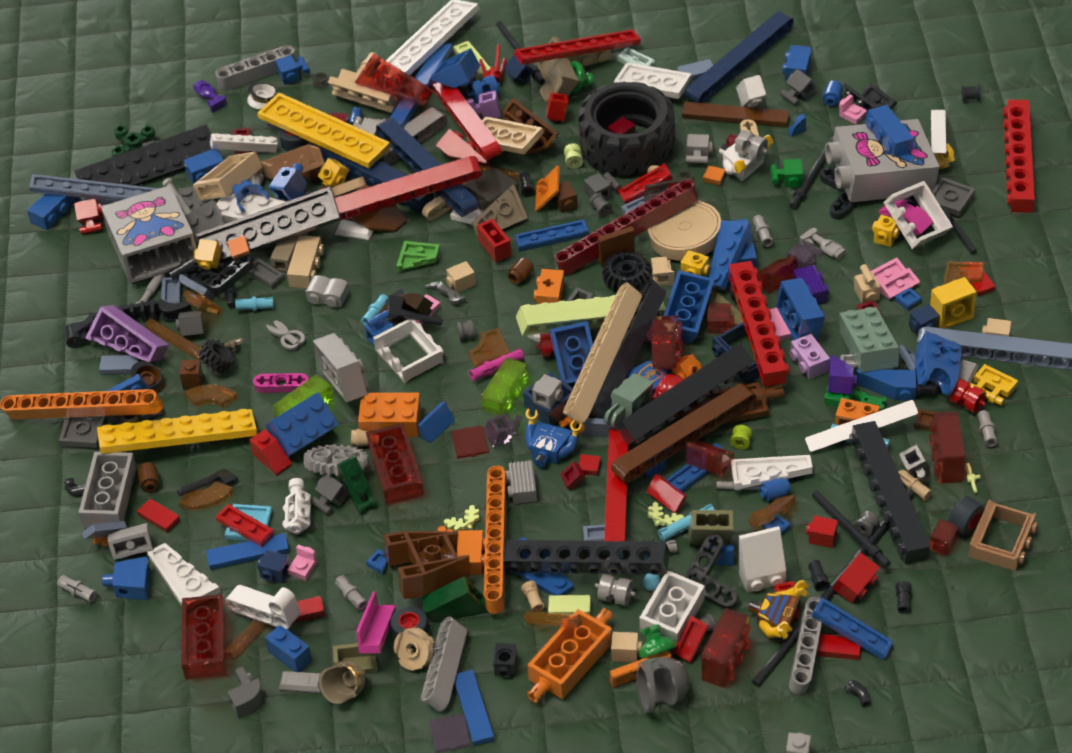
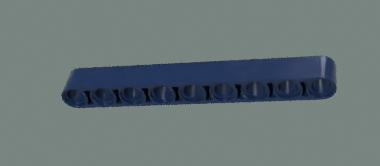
[685,12,794,103]
[376,118,479,217]

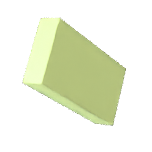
[548,595,590,616]

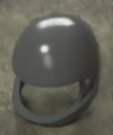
[637,657,690,713]

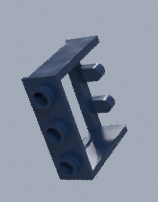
[712,323,784,384]

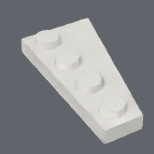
[731,455,812,490]
[147,543,220,610]

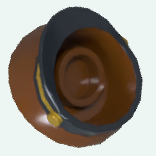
[131,361,165,393]

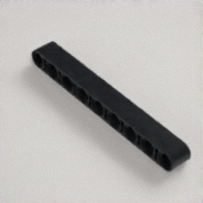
[588,279,667,419]

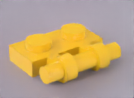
[970,364,1018,406]

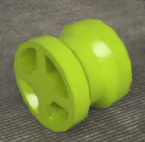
[730,425,752,450]

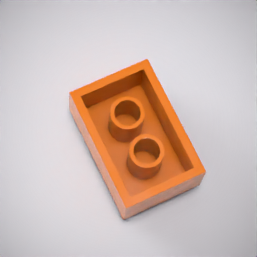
[358,393,421,437]

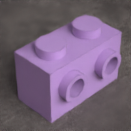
[789,334,830,379]

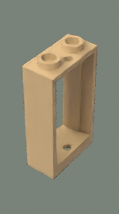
[193,152,262,201]

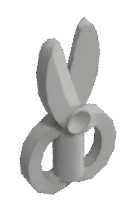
[266,320,305,351]

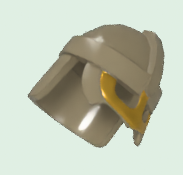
[319,661,366,704]

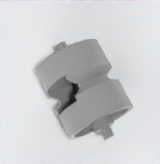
[735,130,768,161]
[595,573,635,606]

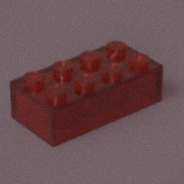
[365,423,424,505]
[181,594,227,680]

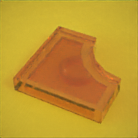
[943,262,985,285]
[183,290,222,314]
[468,328,509,368]

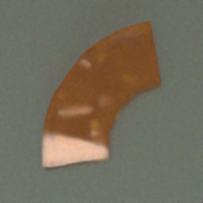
[184,384,238,408]
[179,481,234,510]
[749,494,796,527]

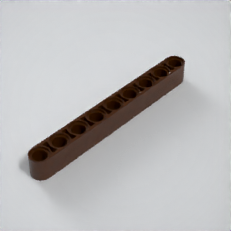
[611,383,757,483]

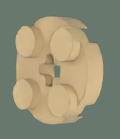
[394,628,434,670]

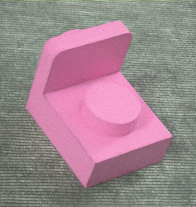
[839,95,867,125]
[288,545,318,581]

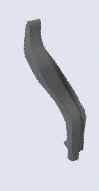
[425,281,466,305]

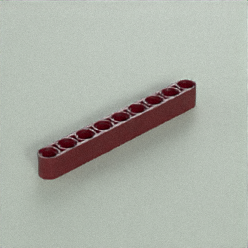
[555,179,698,275]

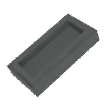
[247,258,285,289]

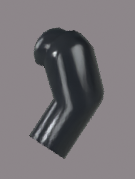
[64,478,86,496]
[844,680,871,707]

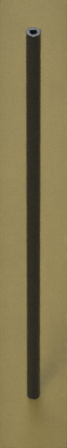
[752,490,914,687]

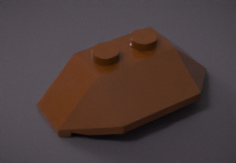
[502,98,559,156]
[349,184,407,233]

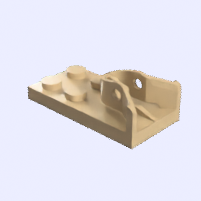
[466,117,544,154]

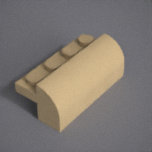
[328,69,407,113]

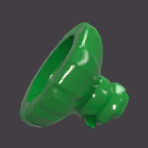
[570,61,594,94]
[639,624,678,659]

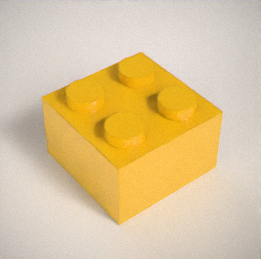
[930,277,976,329]

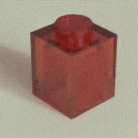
[930,519,958,556]

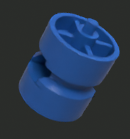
[467,75,500,104]

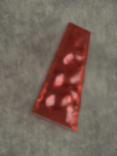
[354,53,433,106]

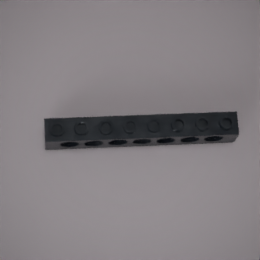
[503,540,670,575]

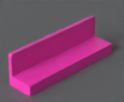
[356,592,396,653]

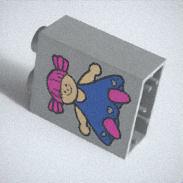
[825,119,939,202]
[101,185,197,283]

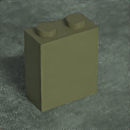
[688,510,734,545]

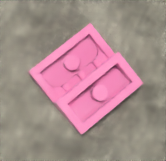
[870,258,920,300]

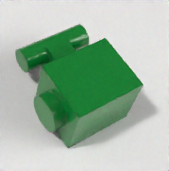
[770,159,803,188]

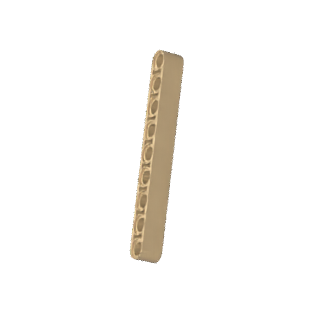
[563,283,642,425]

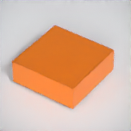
[703,166,726,186]
[227,235,250,259]

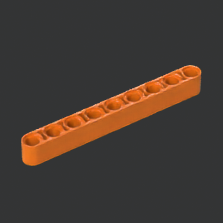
[0,389,164,420]
[484,466,507,614]

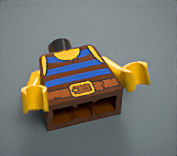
[748,580,809,640]

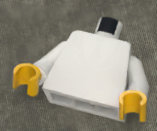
[719,135,774,181]

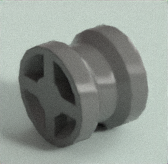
[457,320,475,340]
[854,511,880,537]

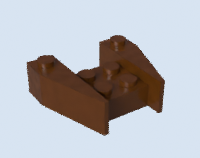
[383,531,470,599]

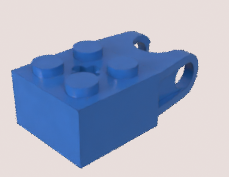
[914,331,961,396]

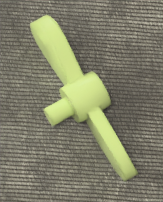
[965,463,980,493]

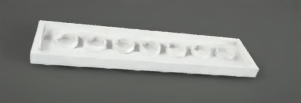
[371,0,479,86]

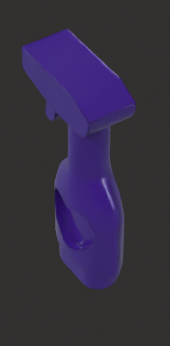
[193,80,227,113]

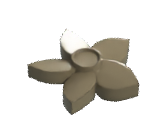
[224,338,244,352]

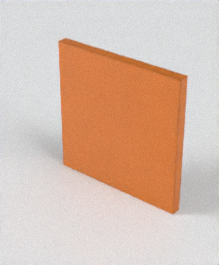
[535,165,559,212]

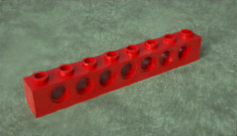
[1003,100,1035,213]
[729,261,789,387]

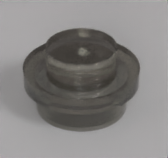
[313,72,329,88]

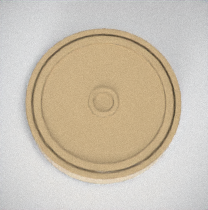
[648,201,721,261]

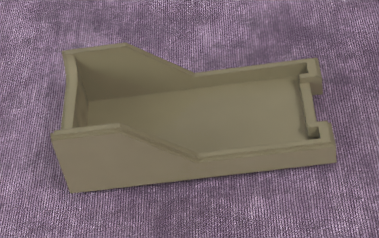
[537,36,579,103]

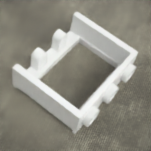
[884,181,953,249]
[373,319,444,384]

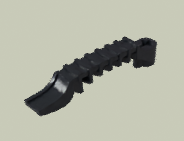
[64,299,193,348]

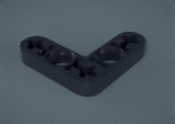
[820,167,860,220]
[187,255,254,295]
[685,534,739,608]

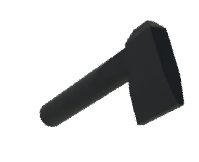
[941,206,977,254]
[388,294,443,326]
[177,469,238,496]

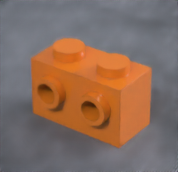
[835,398,880,426]

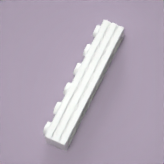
[210,133,278,153]

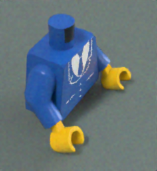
[525,409,585,468]

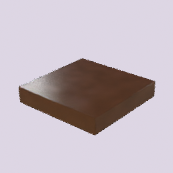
[598,226,635,267]

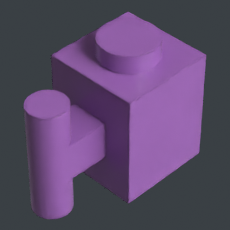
[467,91,501,119]

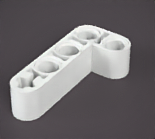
[225,585,300,629]

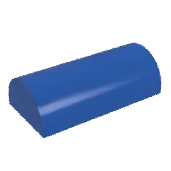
[660,270,715,344]

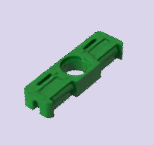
[824,387,886,411]

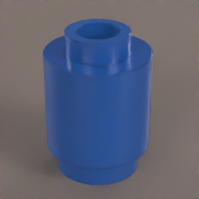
[823,80,843,106]
[759,478,791,502]

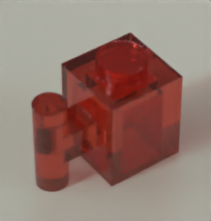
[707,303,734,334]

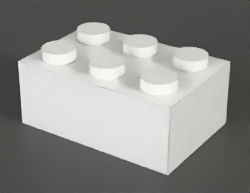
[640,571,705,643]

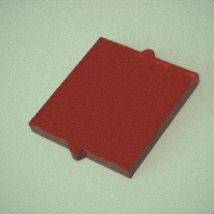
[451,425,489,459]

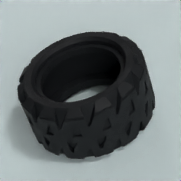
[578,81,675,176]

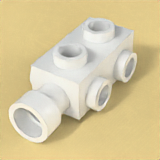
[282,478,311,535]

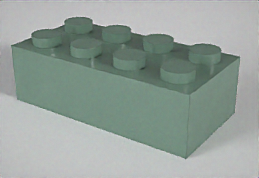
[839,307,899,372]

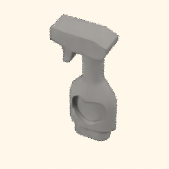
[799,228,846,260]

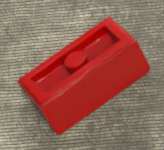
[293,596,325,623]

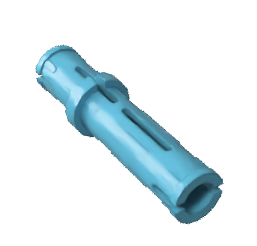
[658,504,715,542]

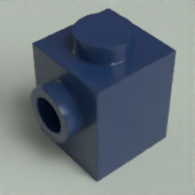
[504,55,535,84]
[909,304,940,335]
[257,550,290,584]

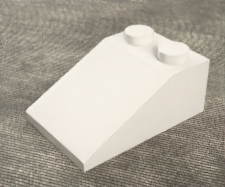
[739,526,786,593]

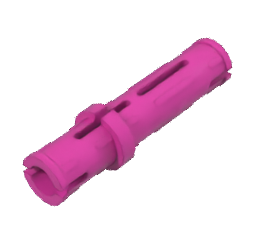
[469,349,524,381]

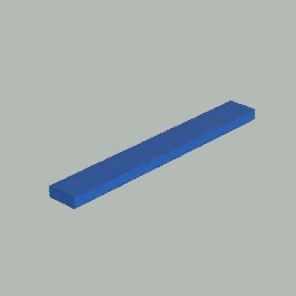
[390,44,453,128]

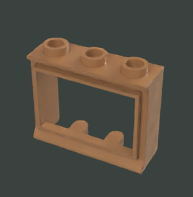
[261,144,325,180]
[968,500,1038,571]

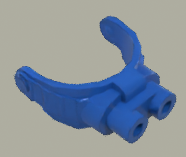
[232,180,270,212]

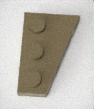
[471,185,528,237]

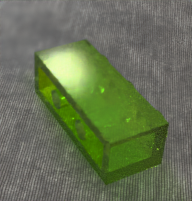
[481,357,529,416]
[273,374,333,418]

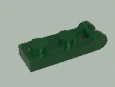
[337,456,378,515]

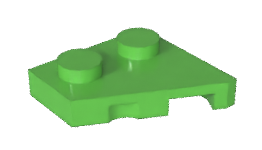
[396,241,440,271]

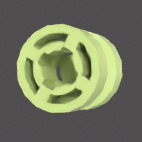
[564,144,583,169]

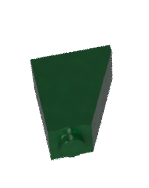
[422,576,488,623]

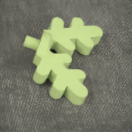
[648,502,684,527]
[444,505,480,532]

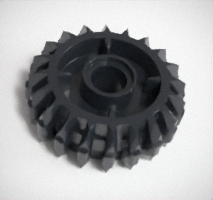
[602,251,652,292]

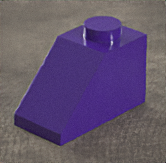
[828,355,857,394]

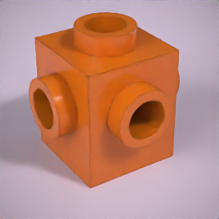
[670,354,702,379]

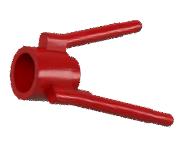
[479,45,507,83]

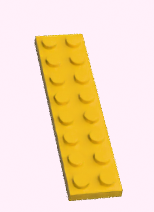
[257,93,390,168]
[97,409,257,454]

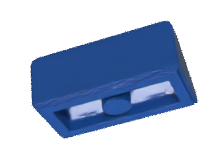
[418,401,455,443]

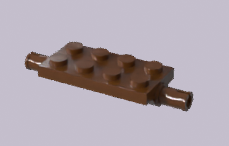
[674,382,784,425]

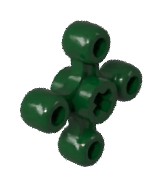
[112,125,155,157]

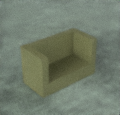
[333,643,378,674]

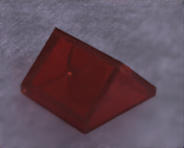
[757,255,797,294]
[686,440,735,476]

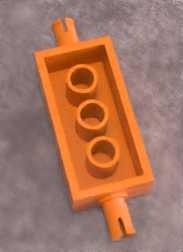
[527,608,613,703]

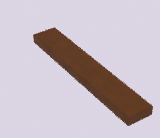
[682,102,789,127]

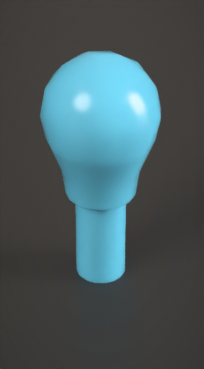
[643,573,661,591]

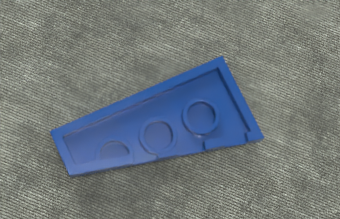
[708,221,753,290]
[506,536,574,595]

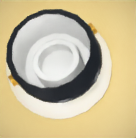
[247,83,278,109]

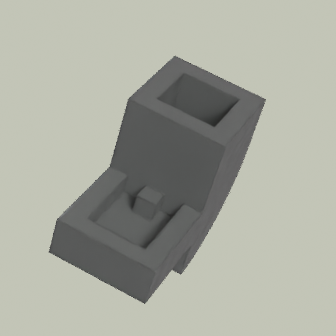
[228,666,263,719]

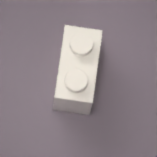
[736,75,766,108]

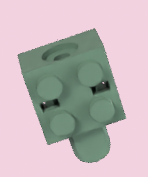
[604,373,653,428]

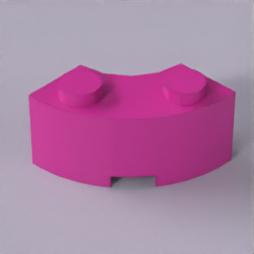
[878,199,934,236]

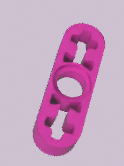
[253,373,309,393]

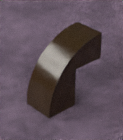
[379,293,434,325]

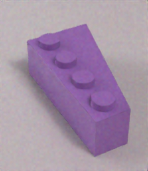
[86,305,169,362]

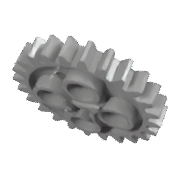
[304,444,368,476]

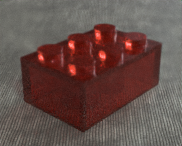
[651,316,684,369]
[929,411,965,484]
[701,608,751,688]

